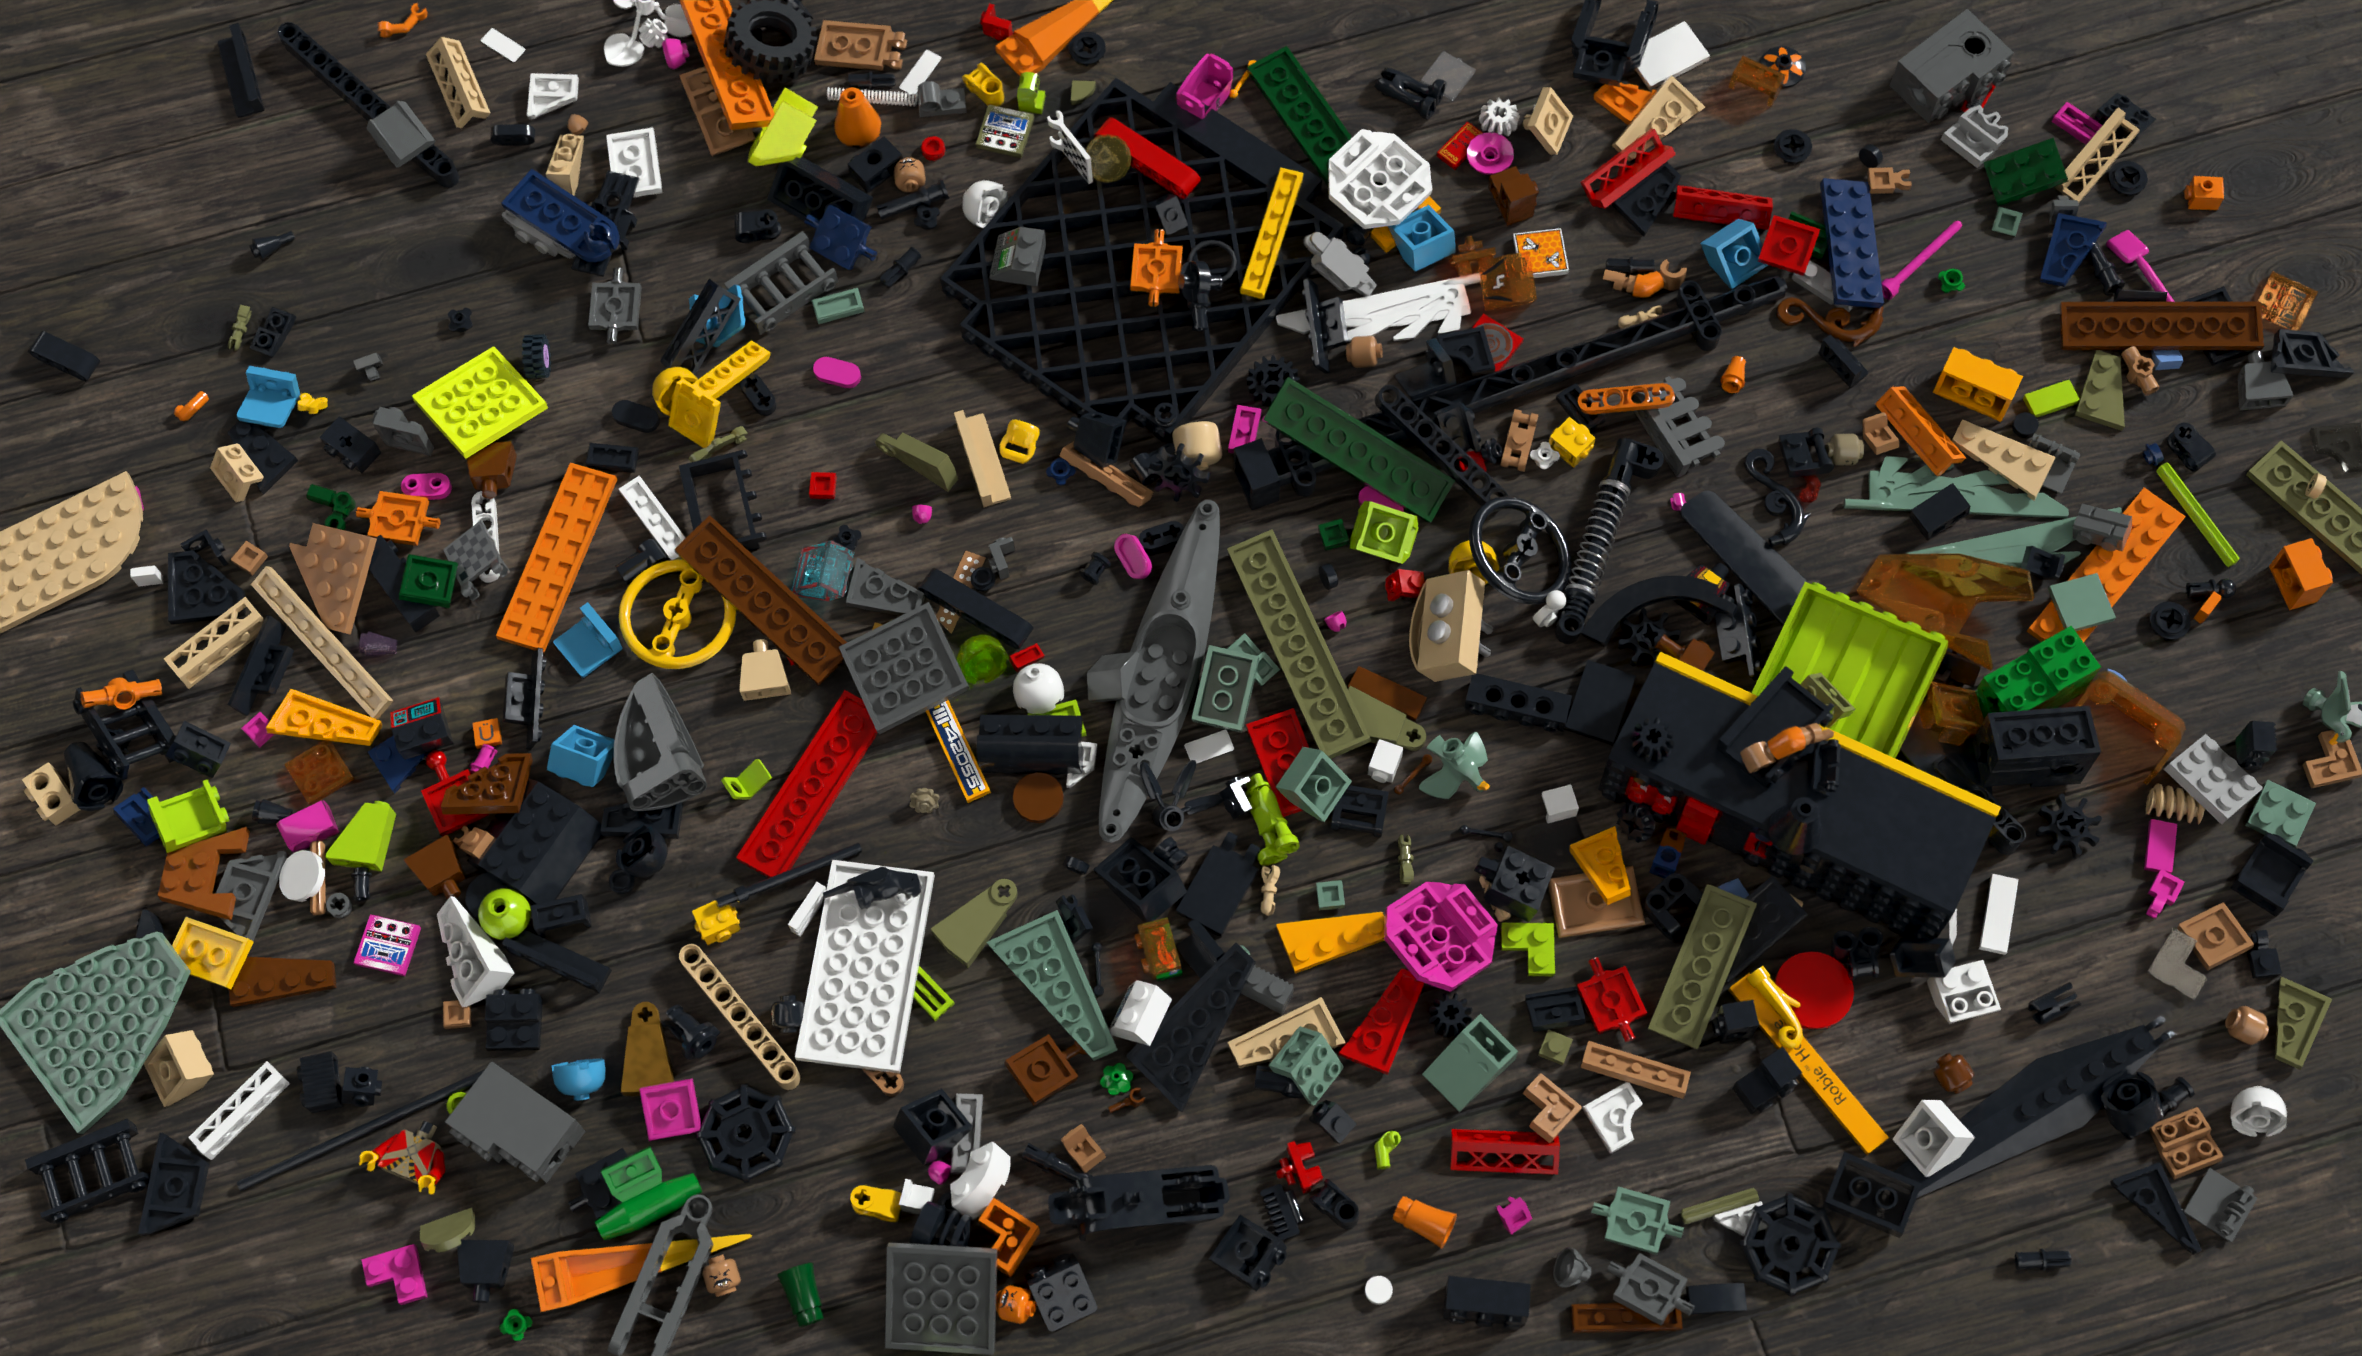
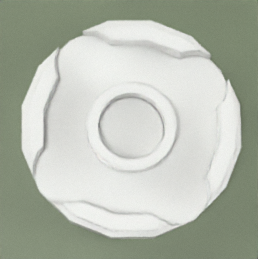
[279,850,325,902]

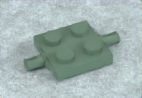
[1591,1187,1684,1255]

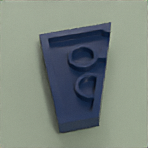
[2040,213,2107,287]
[368,736,429,794]

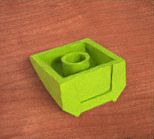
[1350,501,1418,564]

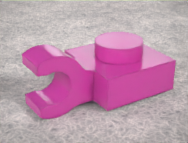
[2146,869,2185,919]

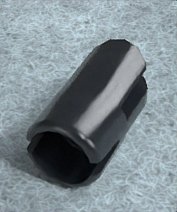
[2028,982,2081,1025]

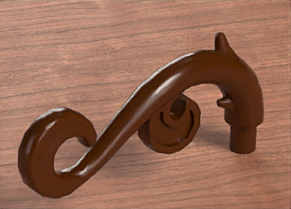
[1777,297,1884,347]

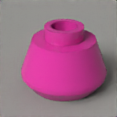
[662,38,689,70]

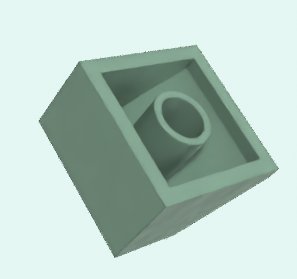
[1276,747,1352,822]

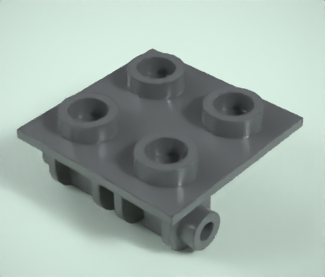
[2028,434,2080,494]
[2183,1168,2258,1243]

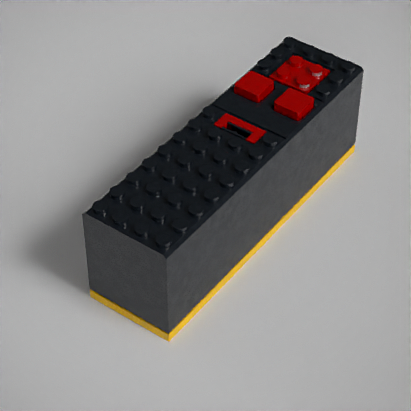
[1598,652,2001,938]

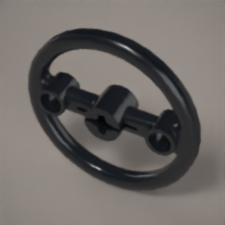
[1469,496,1571,605]

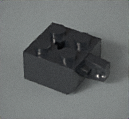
[1474,846,1555,922]

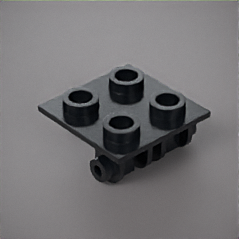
[2094,92,2156,145]

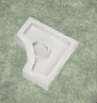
[1582,1082,1643,1154]

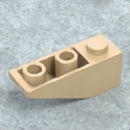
[546,134,584,196]

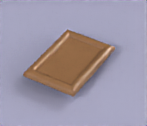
[1548,866,1645,938]

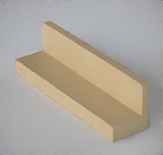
[954,410,1011,508]

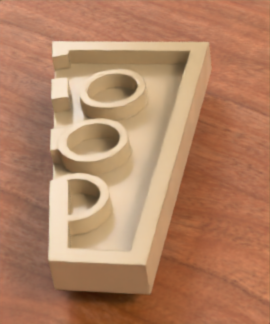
[1952,420,2055,501]

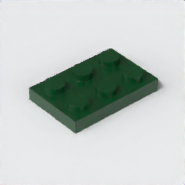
[1983,137,2069,206]

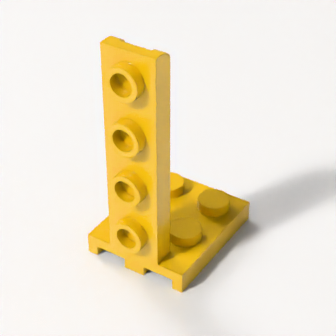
[668,340,771,448]

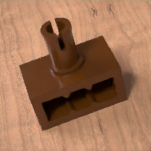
[1655,634,1715,671]

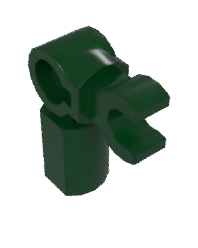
[306,484,356,530]

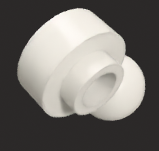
[1533,590,1566,627]

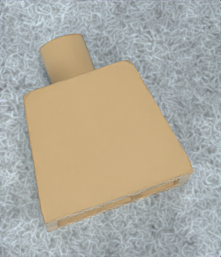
[740,639,791,701]

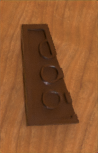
[229,956,337,1007]

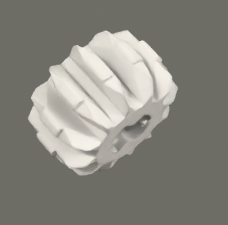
[1479,97,1520,137]

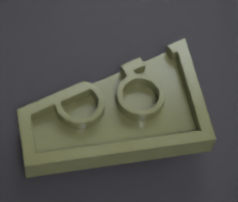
[2275,977,2332,1070]

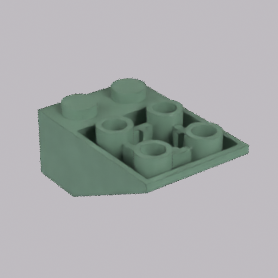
[1422,1014,1518,1113]

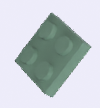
[2245,780,2316,848]

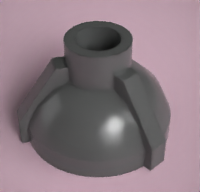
[1553,1247,1591,1288]

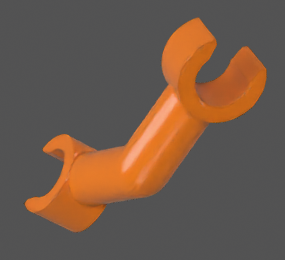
[378,3,428,38]

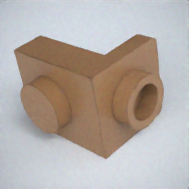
[1863,412,1899,455]
[1061,1124,1106,1173]

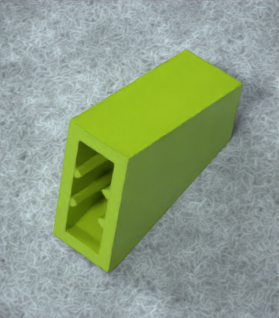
[326,801,396,872]

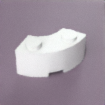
[950,1142,1010,1220]

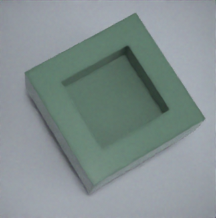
[1316,880,1345,910]

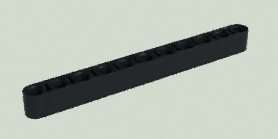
[277,22,459,188]

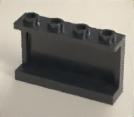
[1716,666,1835,788]

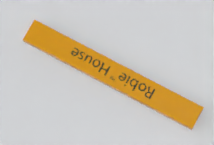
[1728,973,1889,1155]

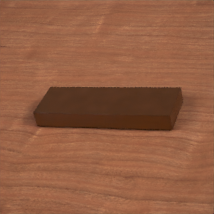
[1347,666,1427,722]

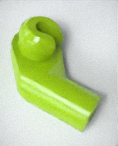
[1374,1131,1401,1169]

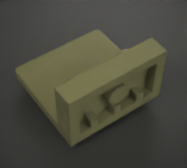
[1800,673,1856,729]

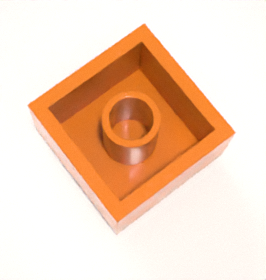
[2269,538,2333,610]

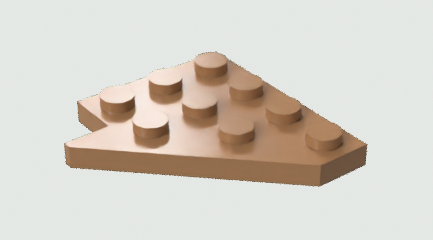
[289,523,377,635]

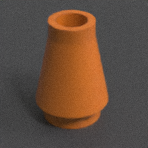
[1720,356,1746,393]

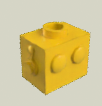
[1549,417,1595,468]
[692,901,741,945]

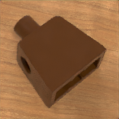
[467,441,517,499]
[404,835,465,900]

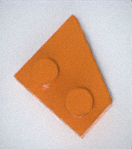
[1593,82,1657,125]

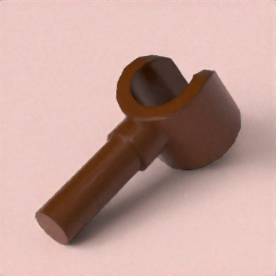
[1108,1088,1145,1113]

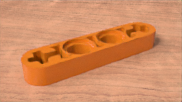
[1578,383,1675,414]

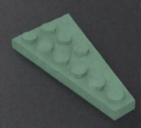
[986,910,1118,1061]

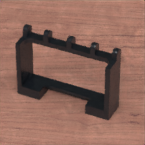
[679,450,767,551]

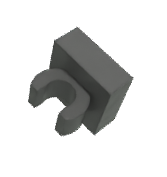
[2049,195,2079,225]
[353,353,383,381]

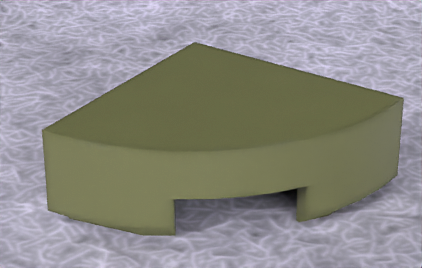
[1071,80,1096,105]

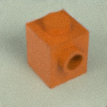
[2184,176,2224,210]

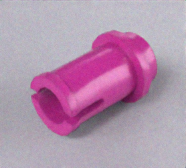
[470,744,498,774]

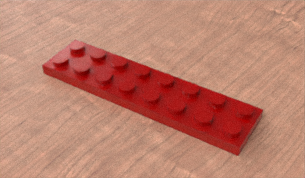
[736,690,878,885]

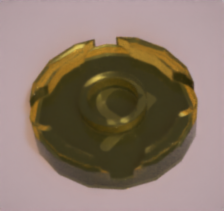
[1085,134,1131,183]

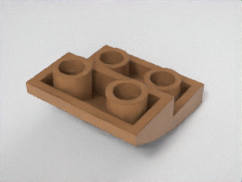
[2149,1107,2224,1180]

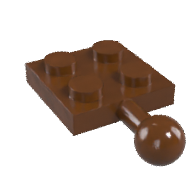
[1004,1034,1087,1106]

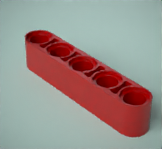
[1094,117,1201,199]

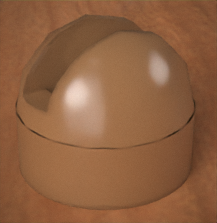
[567,114,588,135]

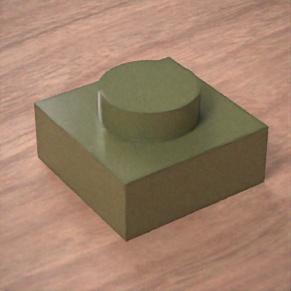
[1538,1030,1573,1066]

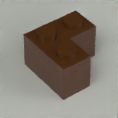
[1488,166,1539,226]

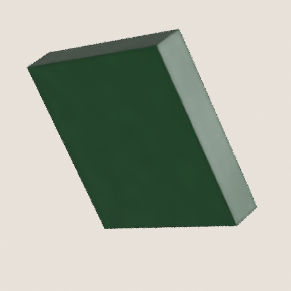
[399,554,458,608]

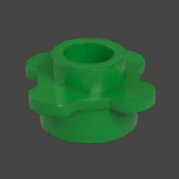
[1938,269,1965,293]
[500,1309,532,1341]

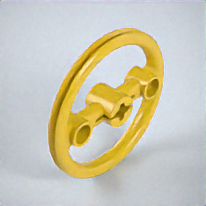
[619,559,736,669]

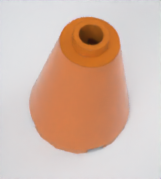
[834,87,881,147]

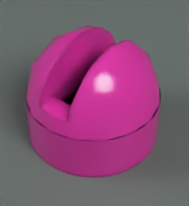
[912,505,932,524]
[1325,611,1347,632]
[928,1161,951,1185]

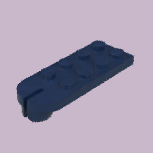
[501,169,620,262]

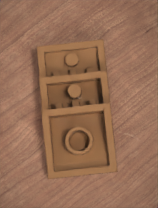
[679,66,756,156]

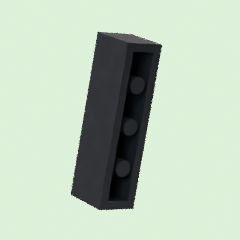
[369,535,440,633]

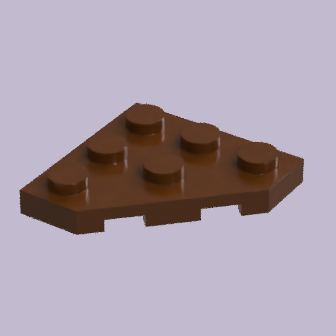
[441,753,533,815]

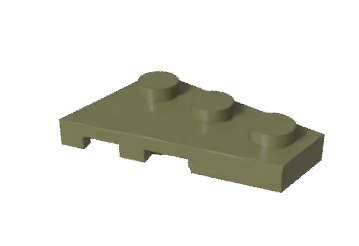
[2075,350,2125,431]

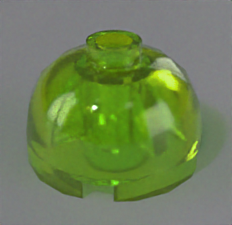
[957,634,1009,684]

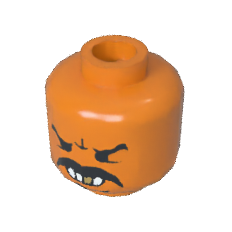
[996,1285,1036,1324]

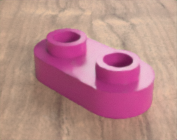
[401,473,452,500]

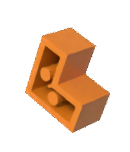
[978,1198,1040,1278]

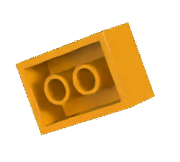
[1933,347,2023,422]

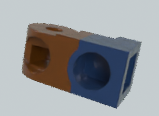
[1649,826,1687,878]

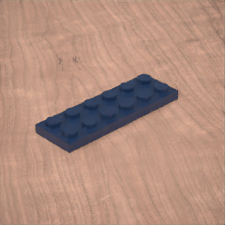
[1820,178,1884,308]

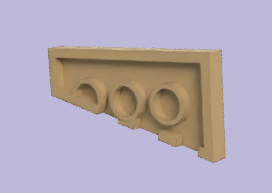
[1612,75,1705,161]
[1227,997,1345,1068]

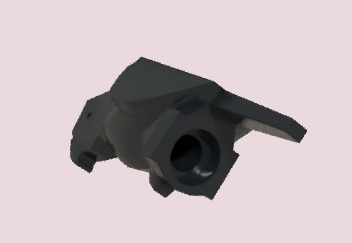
[823,866,922,910]

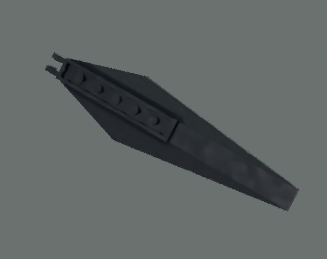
[1893,1016,2175,1199]

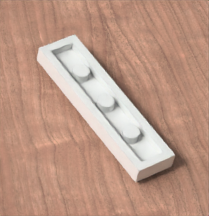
[619,476,685,560]

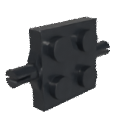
[568,1148,628,1219]

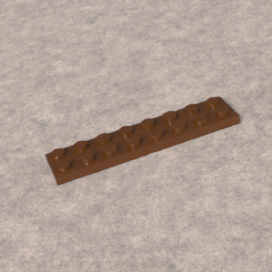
[2059,302,2264,350]
[674,515,847,686]

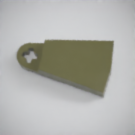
[875,432,958,492]
[1348,686,1426,751]
[931,879,1018,968]

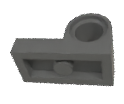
[917,81,966,117]

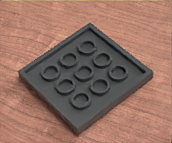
[839,602,970,735]
[885,1242,997,1355]

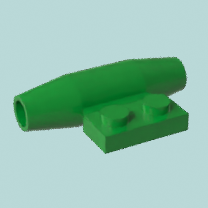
[595,1146,703,1241]

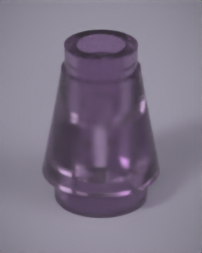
[359,631,398,656]

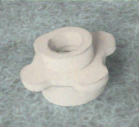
[1530,442,1560,469]

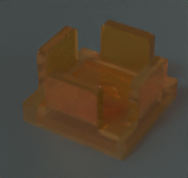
[1919,682,1984,746]

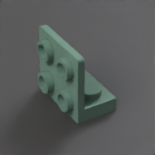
[1269,1026,1344,1106]

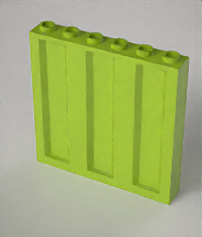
[1752,582,1948,759]

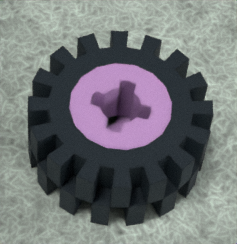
[522,334,551,379]

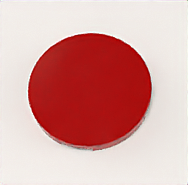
[1774,952,1854,1029]

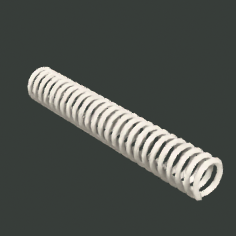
[827,87,918,107]

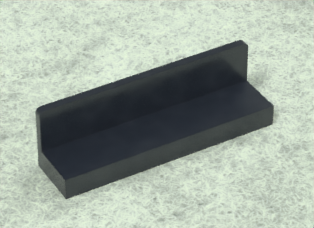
[218,23,265,118]

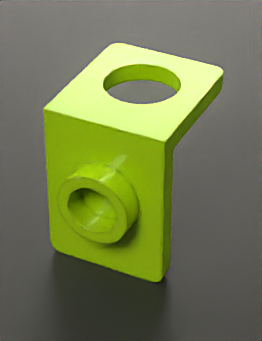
[721,759,772,800]

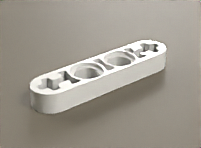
[472,491,500,583]

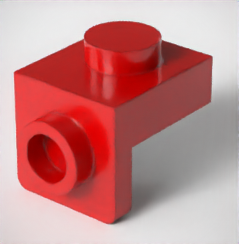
[980,4,1013,40]
[1385,569,1425,601]

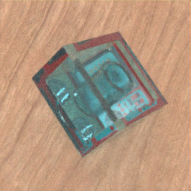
[791,540,854,601]

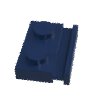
[113,787,160,847]

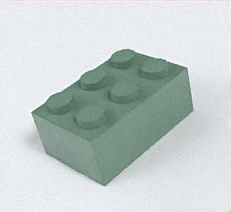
[1192,645,1259,733]

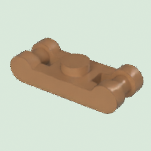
[1500,409,1539,472]

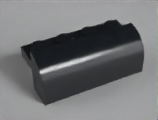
[977,715,1084,774]

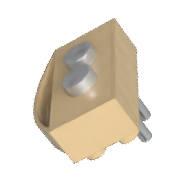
[1409,570,1493,682]

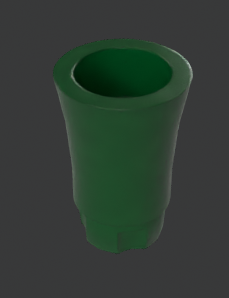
[777,1263,823,1327]

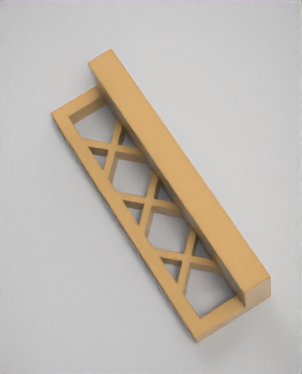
[426,37,490,128]
[2055,108,2140,204]
[164,597,264,689]

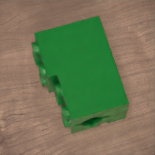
[1971,626,2101,719]

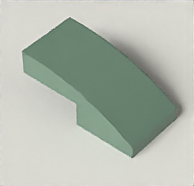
[1227,633,1280,686]

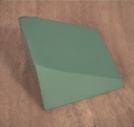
[1992,207,2023,236]

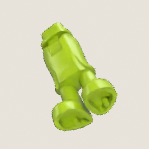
[1245,773,1300,866]

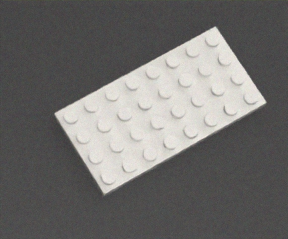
[795,860,935,1074]

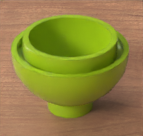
[478,888,531,940]

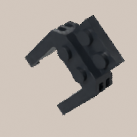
[1571,0,1659,87]

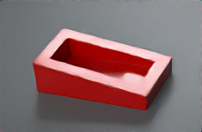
[1009,643,1045,673]

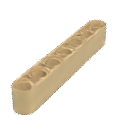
[679,944,801,1090]

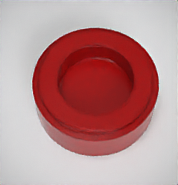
[921,136,945,161]

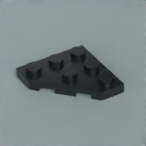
[168,550,246,625]

